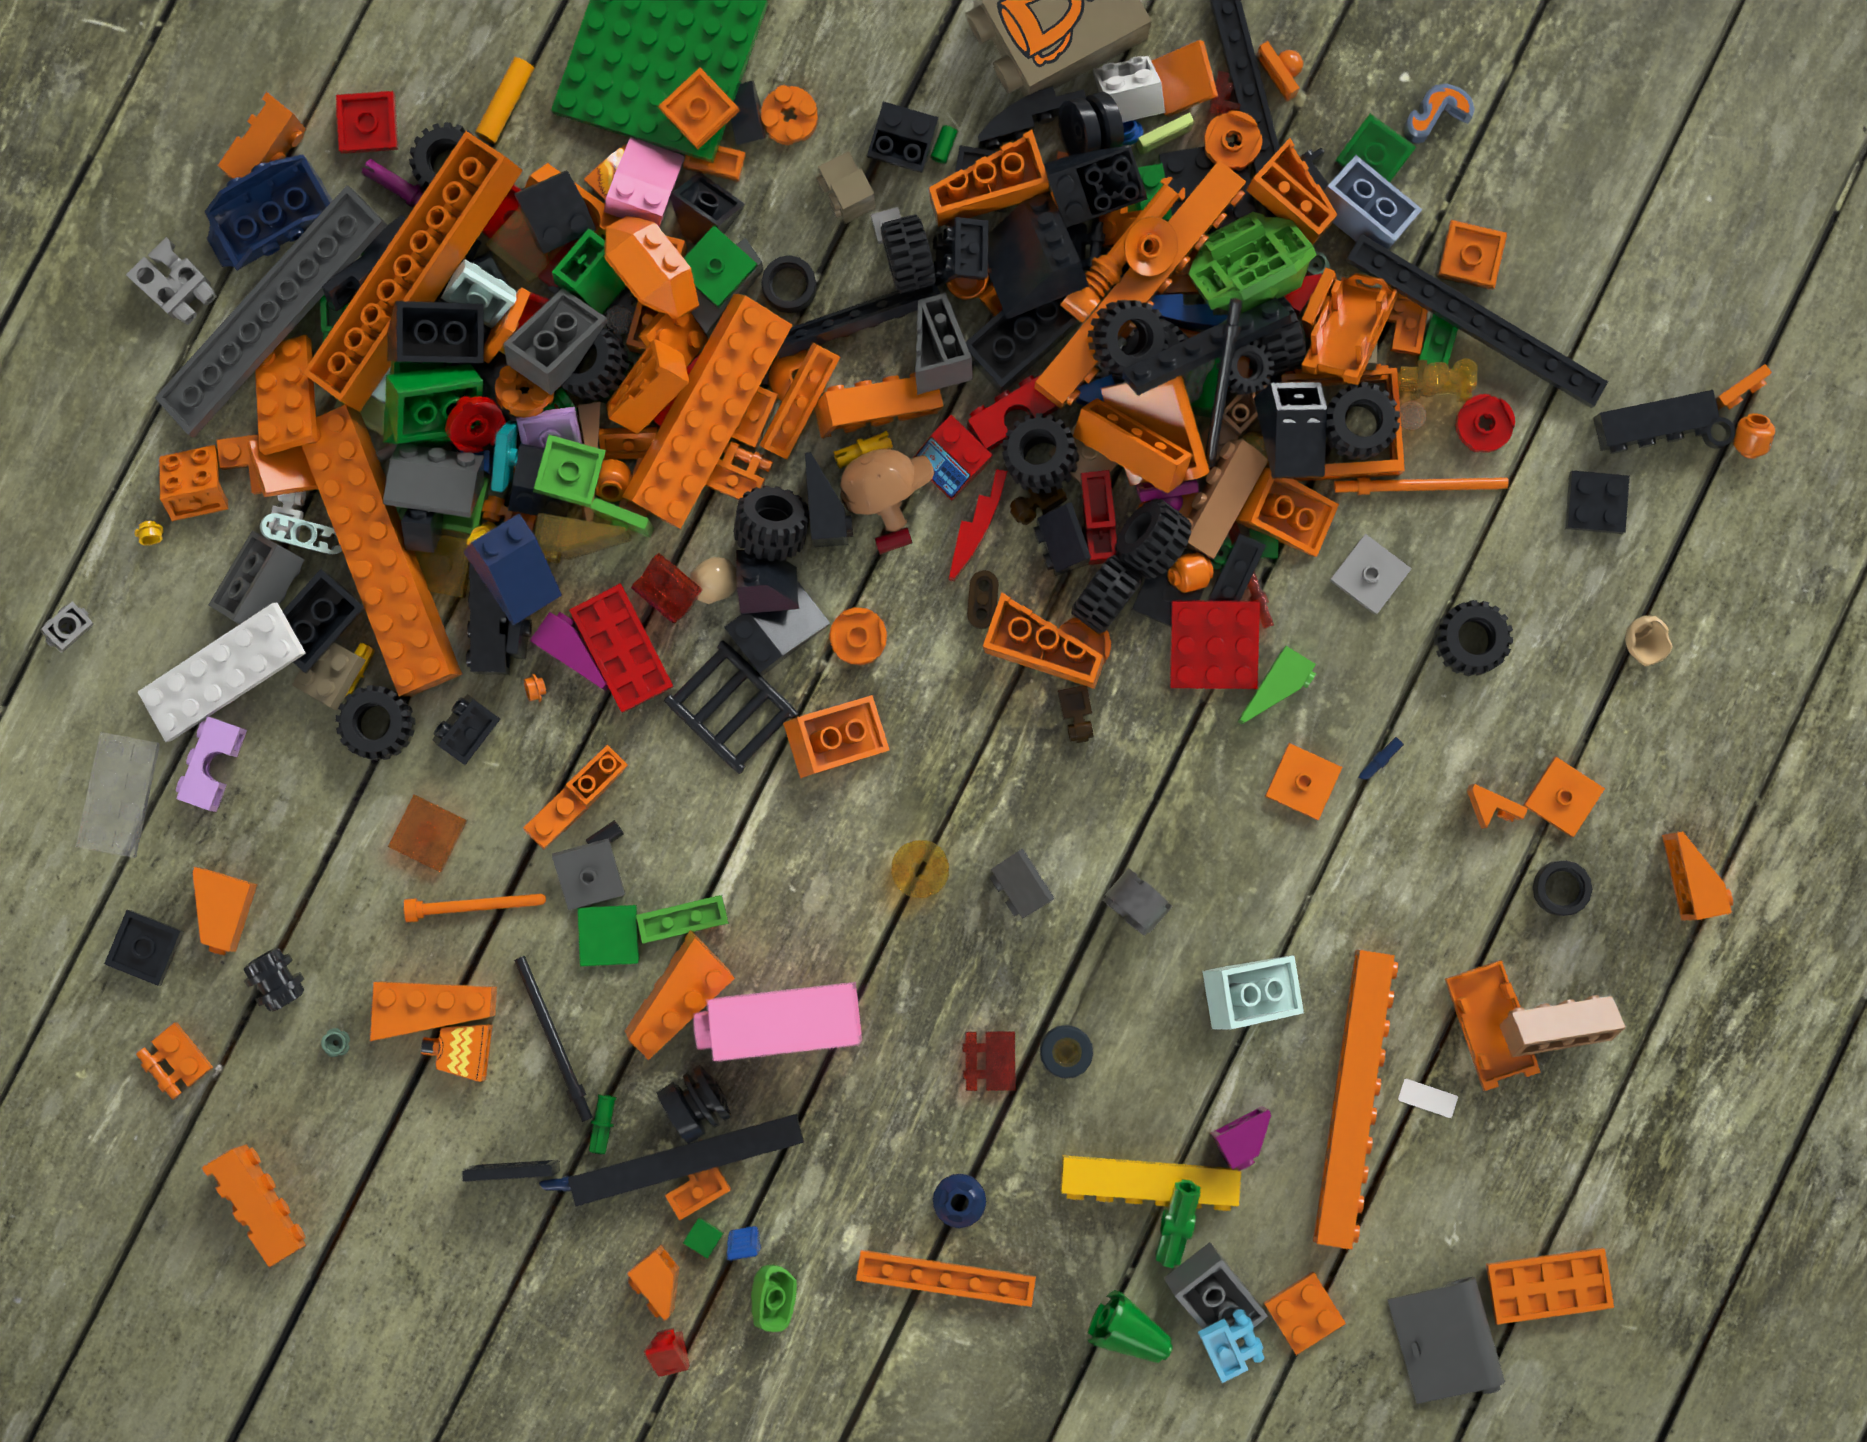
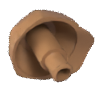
[840,449,934,532]

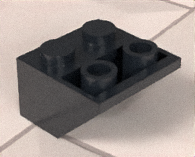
[867,101,939,173]

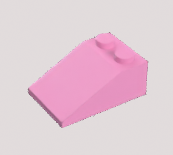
[604,137,685,228]

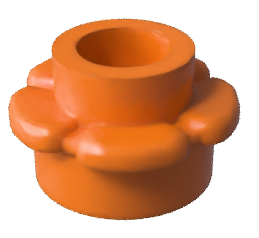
[523,674,546,702]

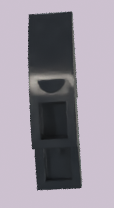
[977,86,1086,150]
[322,215,406,312]

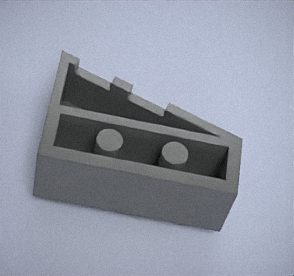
[691,238,764,339]
[915,293,973,395]

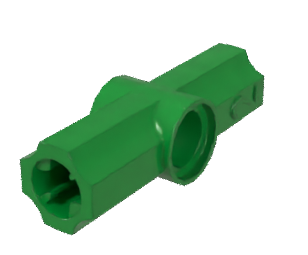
[1155,1179,1201,1268]

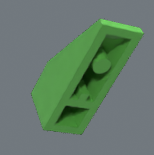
[1237,646,1316,725]

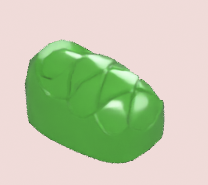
[751,1264,797,1332]

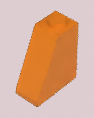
[193,867,257,956]

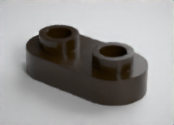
[967,570,999,629]

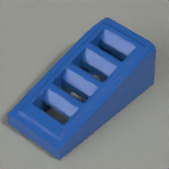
[727,1226,761,1261]

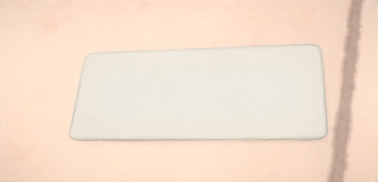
[1398,1079,1458,1118]

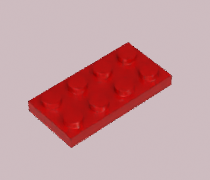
[569,583,674,713]

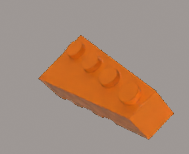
[982,592,1104,689]
[625,930,735,1060]
[370,981,497,1041]
[202,1144,306,1267]

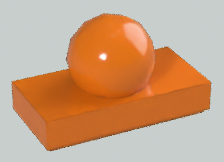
[1256,41,1303,101]

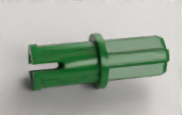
[589,1094,617,1154]

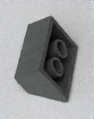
[383,443,484,517]
[208,530,304,624]

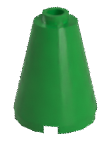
[1088,1290,1173,1363]

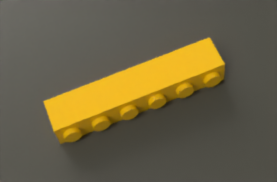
[1060,1155,1241,1211]

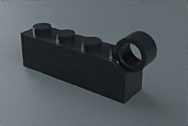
[1593,390,1735,454]

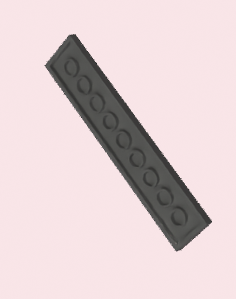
[155,185,387,437]

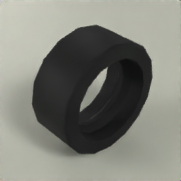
[761,255,817,314]
[1533,860,1593,916]

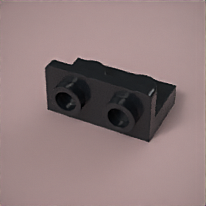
[433,694,500,765]

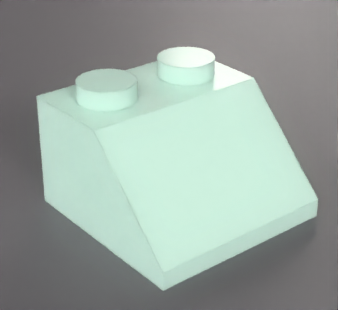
[441,259,517,329]

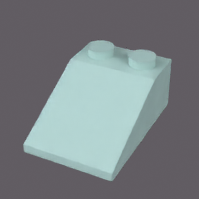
[1202,955,1304,1029]

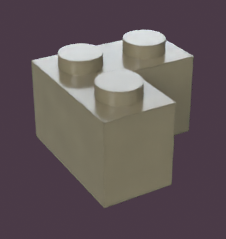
[816,151,876,224]

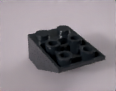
[1044,145,1148,228]
[1254,382,1327,479]

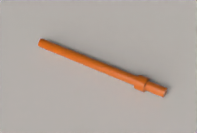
[1334,477,1508,495]

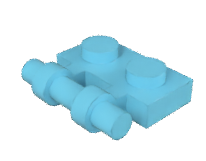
[1198,1309,1265,1383]

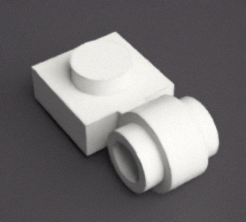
[268,491,306,540]

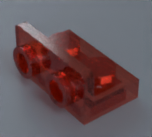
[631,553,703,624]

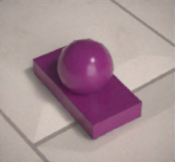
[1136,479,1199,512]

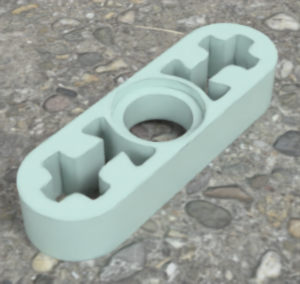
[260,513,342,555]

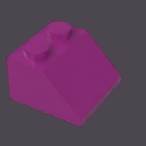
[1210,1106,1271,1171]

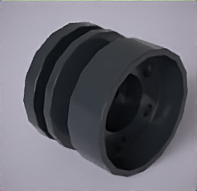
[656,1065,732,1144]

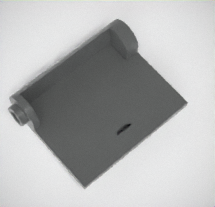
[1388,1277,1505,1404]

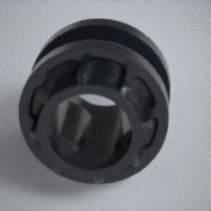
[244,948,304,1012]

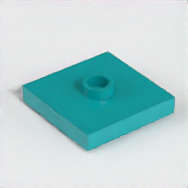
[491,420,518,492]

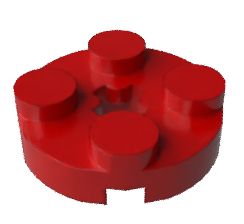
[1456,394,1515,453]
[445,396,506,453]

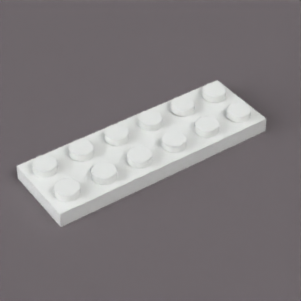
[138,603,306,742]

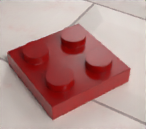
[336,91,398,154]

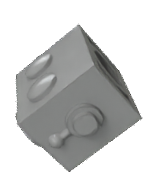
[41,601,93,653]

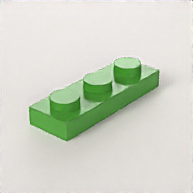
[636,895,729,944]

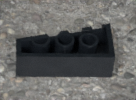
[466,563,511,675]

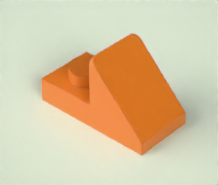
[1467,784,1528,829]

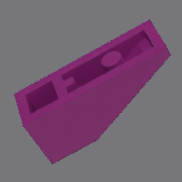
[530,612,608,691]

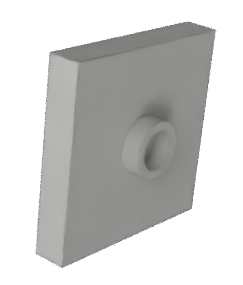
[1329,534,1412,615]

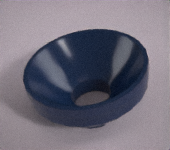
[933,1174,986,1228]

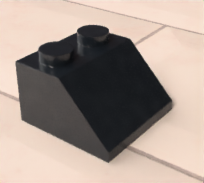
[514,170,596,254]
[508,444,570,521]
[1033,502,1091,576]
[736,549,799,614]

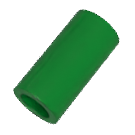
[930,125,958,164]

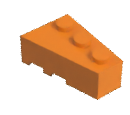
[218,92,306,179]
[1246,138,1338,245]
[606,338,689,434]

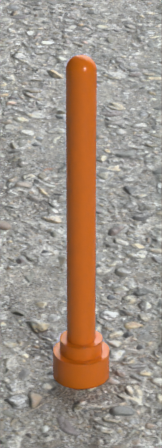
[404,894,546,923]

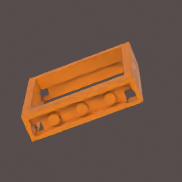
[1278,364,1405,482]

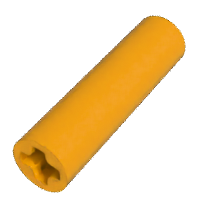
[475,57,535,144]

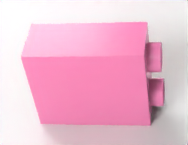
[694,982,862,1061]

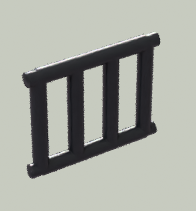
[664,640,799,774]

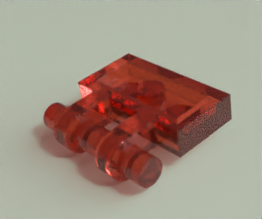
[962,1031,1016,1091]

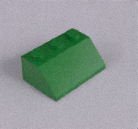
[385,363,483,444]

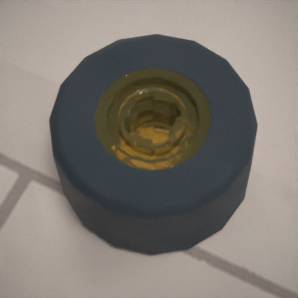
[1040,1025,1093,1079]

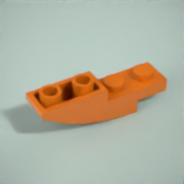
[523,745,628,850]

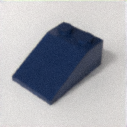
[464,513,562,626]

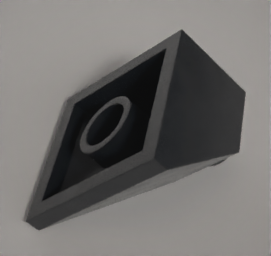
[670,172,745,245]

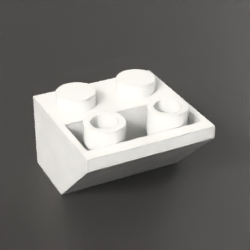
[1093,56,1165,123]

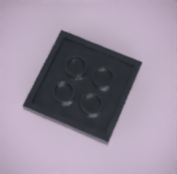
[1158,141,1256,234]

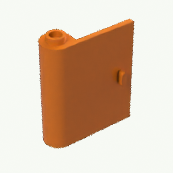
[1101,375,1210,486]

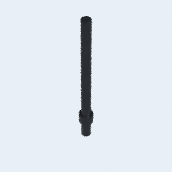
[1205,298,1242,467]
[514,956,593,1122]

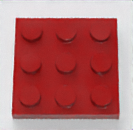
[1170,600,1260,689]

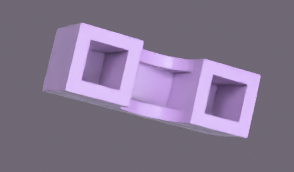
[176,716,247,812]

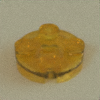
[891,840,949,898]

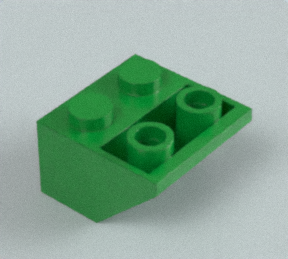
[552,229,626,315]

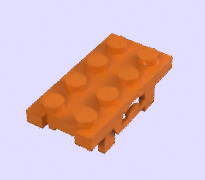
[1302,273,1398,385]
[1445,960,1541,1091]

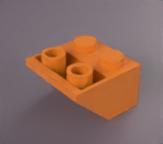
[627,1245,679,1321]

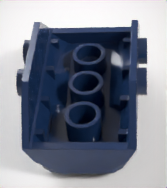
[204,154,333,271]

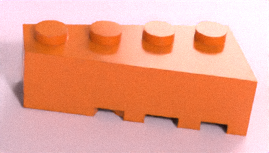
[929,130,1049,227]
[814,373,944,439]

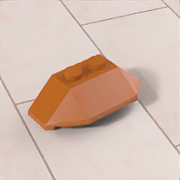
[604,216,699,320]

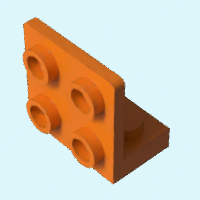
[159,445,228,521]

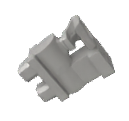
[126,237,217,325]

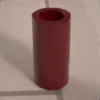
[874,527,913,554]

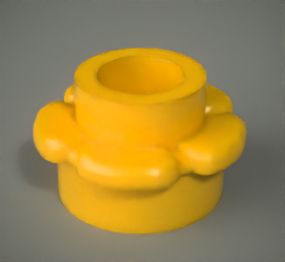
[134,521,163,545]

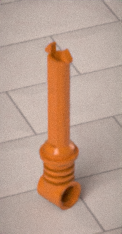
[1060,177,1185,323]

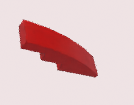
[949,469,1008,582]

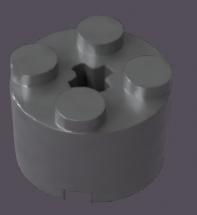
[1103,868,1173,936]

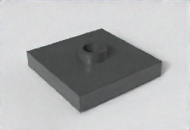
[552,838,625,910]

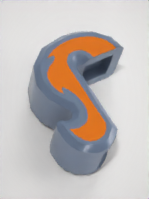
[1403,83,1475,143]

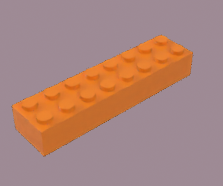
[622,294,792,529]

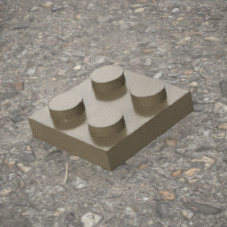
[292,642,366,711]

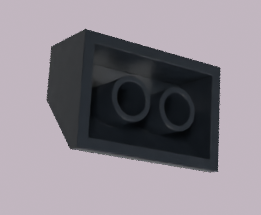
[387,301,484,363]
[282,569,365,673]

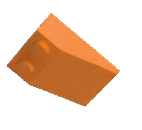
[1235,467,1339,557]
[783,695,890,778]
[1662,832,1733,920]

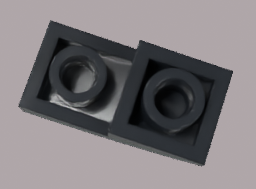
[731,80,766,145]

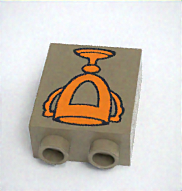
[965,0,1152,97]

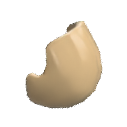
[689,557,737,604]
[1625,615,1673,666]

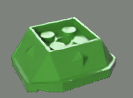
[1189,212,1316,314]

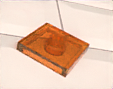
[388,794,467,872]

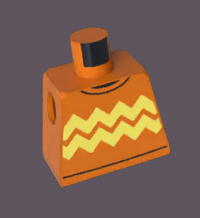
[421,1024,493,1082]

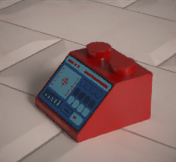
[913,415,993,501]

